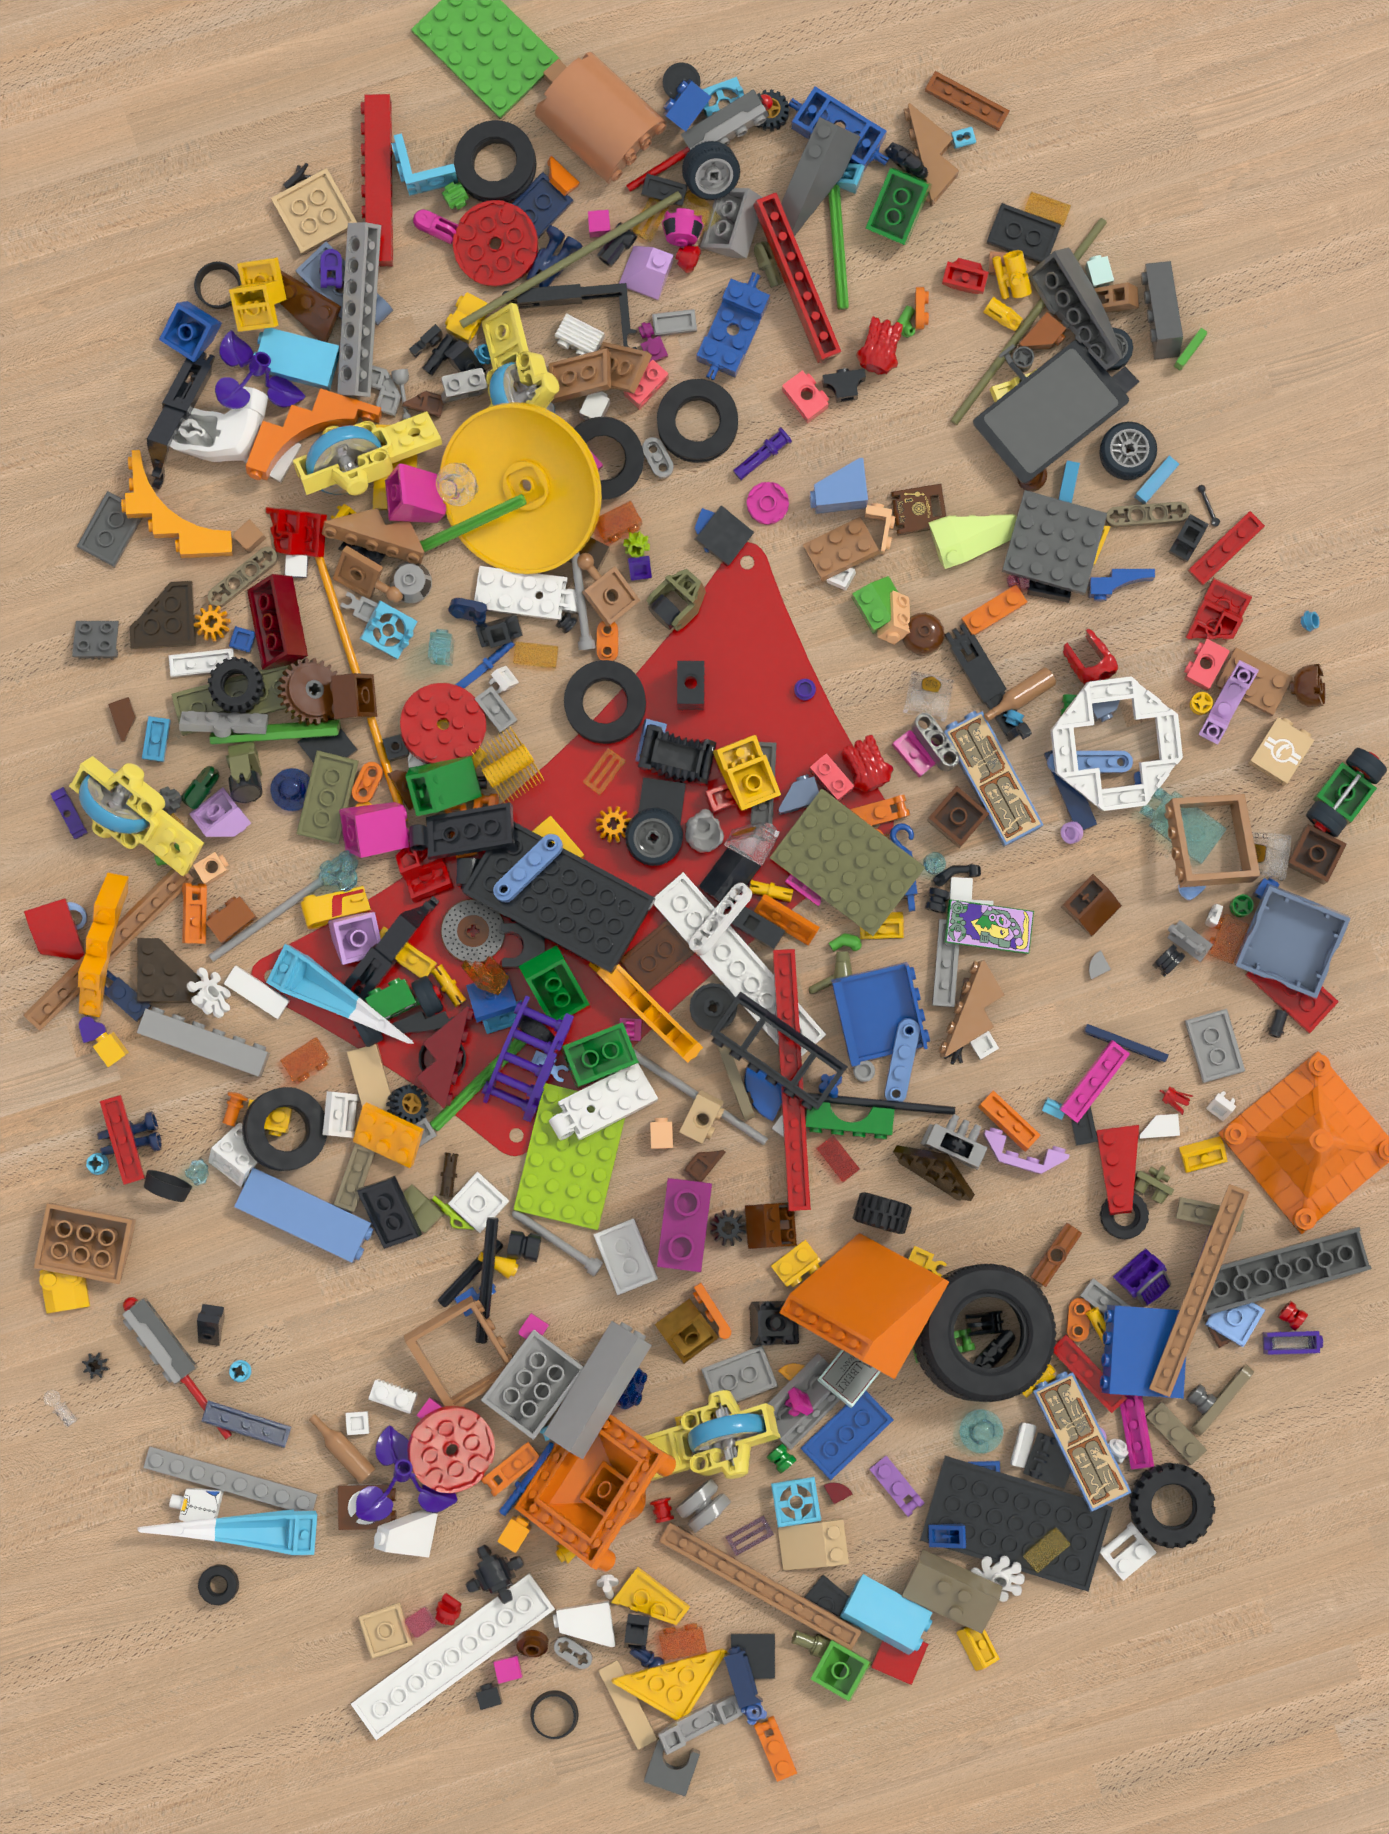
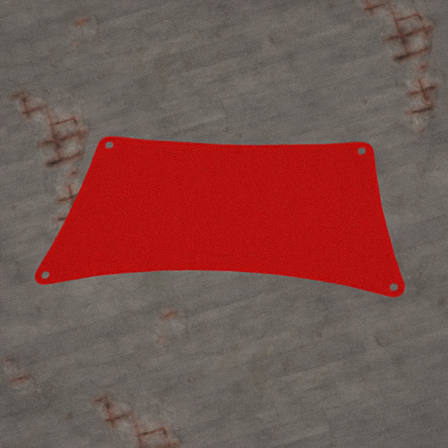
[251,542,894,1156]

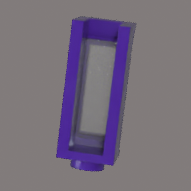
[1262,1331,1323,1355]

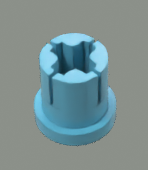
[86,1153,109,1175]
[229,1360,252,1382]

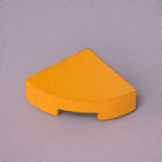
[778,1363,805,1381]

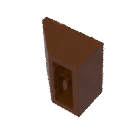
[1061,874,1122,937]
[745,1202,797,1249]

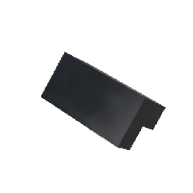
[699,844,761,909]

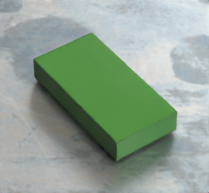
[1174,328,1207,371]

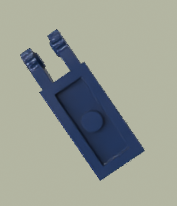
[104,969,152,1022]

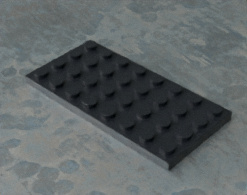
[462,822,656,974]
[920,1455,1113,1592]

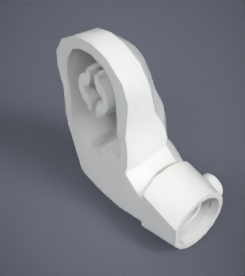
[170,386,268,462]

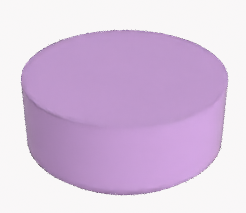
[1061,821,1083,844]

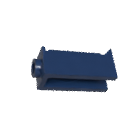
[724,1646,763,1708]

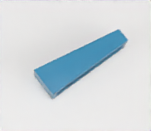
[1134,455,1179,504]
[1058,460,1080,503]

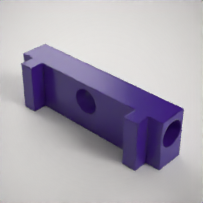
[51,787,88,840]

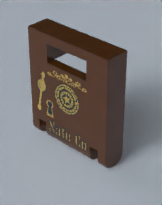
[891,483,946,535]

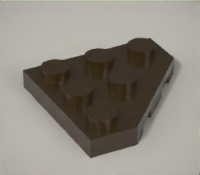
[129,581,196,649]
[137,938,201,1003]
[893,1145,975,1201]

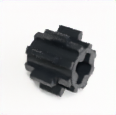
[82,1352,110,1379]

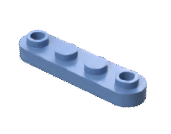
[1047,751,1133,773]
[493,834,563,903]
[884,1018,920,1102]

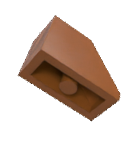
[1018,312,1066,350]

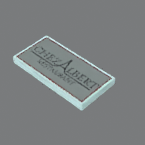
[818,1350,881,1408]

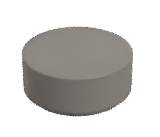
[853,1060,875,1082]

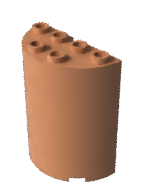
[535,52,667,184]

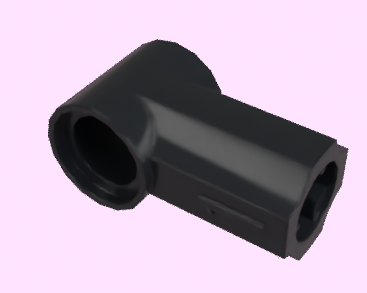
[597,222,638,267]

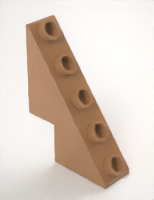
[903,103,959,206]
[322,508,425,564]
[938,960,1005,1058]

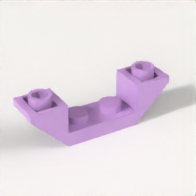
[1199,660,1259,745]
[983,1127,1069,1174]

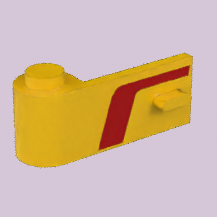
[300,886,371,929]

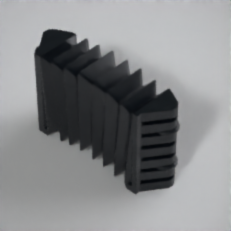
[638,725,717,784]

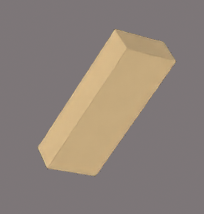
[347,1044,392,1114]

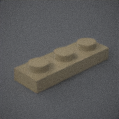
[334,1143,376,1212]
[1175,1197,1245,1232]
[1146,1402,1207,1465]

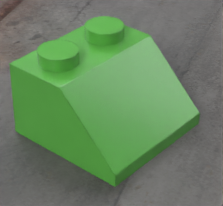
[852,576,898,634]
[811,1640,872,1701]

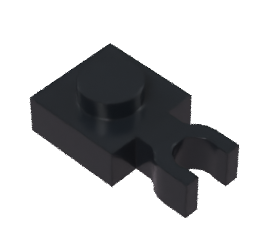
[409,324,443,358]

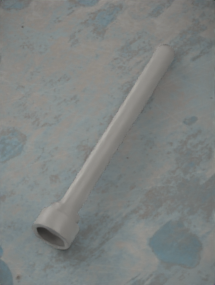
[571,553,596,650]
[512,1210,604,1277]

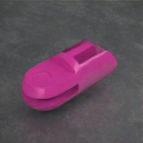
[413,209,458,245]

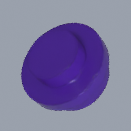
[794,679,816,700]

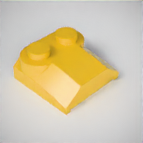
[39,1270,90,1314]

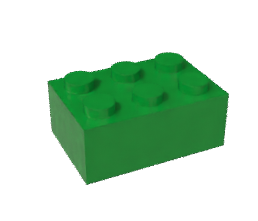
[865,168,932,245]
[519,945,590,1020]

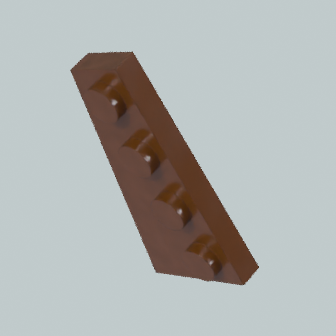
[279,270,342,343]

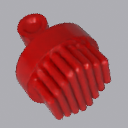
[435,1593,462,1626]

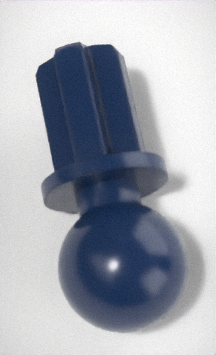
[630,1649,665,1668]

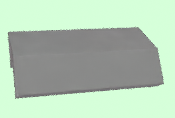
[761,1354,840,1450]

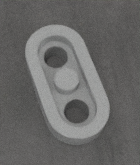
[642,437,673,479]

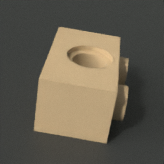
[679,1090,725,1144]

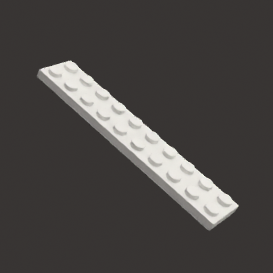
[654,872,826,1056]
[351,1573,555,1740]

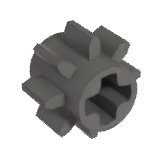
[159,786,182,814]

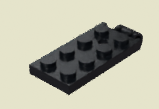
[409,802,515,860]

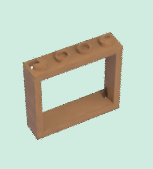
[1164,794,1260,888]
[404,1295,513,1406]

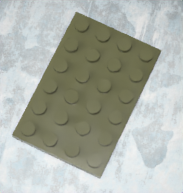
[770,789,926,936]

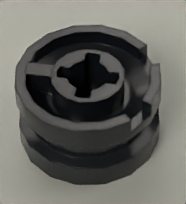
[1152,944,1185,977]

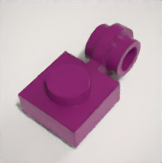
[638,322,668,364]

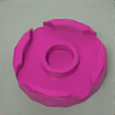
[747,482,789,525]

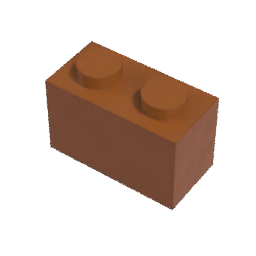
[205,896,258,944]

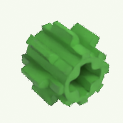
[442,182,469,210]

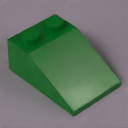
[561,1022,639,1088]

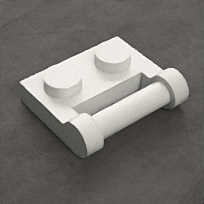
[323,1091,360,1138]
[1100,1522,1157,1581]

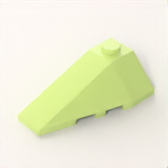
[929,514,1016,569]

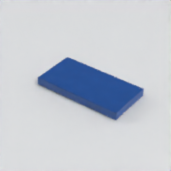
[801,1391,894,1480]

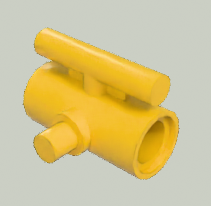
[992,250,1032,299]

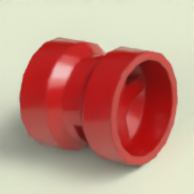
[1278,1300,1308,1331]

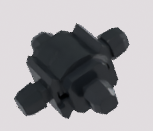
[465,1545,524,1604]

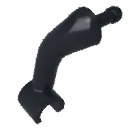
[933,864,981,886]

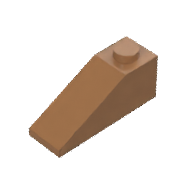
[1094,282,1139,312]

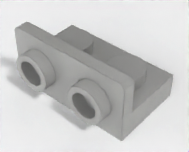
[441,368,488,403]

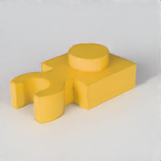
[908,1246,947,1277]

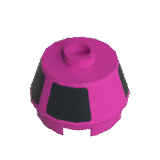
[662,208,704,247]

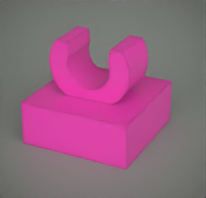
[620,1018,642,1041]
[785,1387,814,1417]

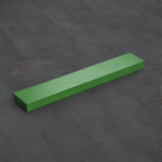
[209,719,341,744]

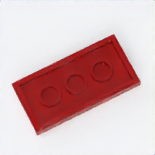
[1245,971,1339,1034]

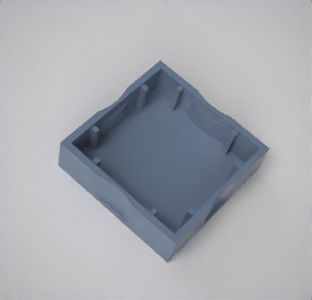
[1234,883,1351,999]

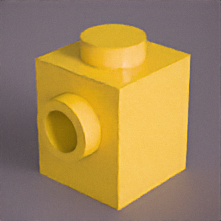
[93,1032,129,1067]

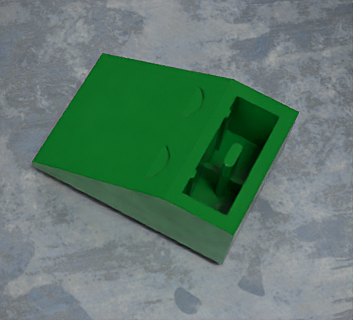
[406,755,482,816]

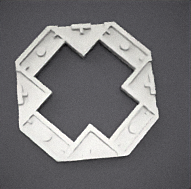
[1050,677,1183,811]

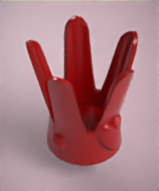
[1160,1086,1194,1115]

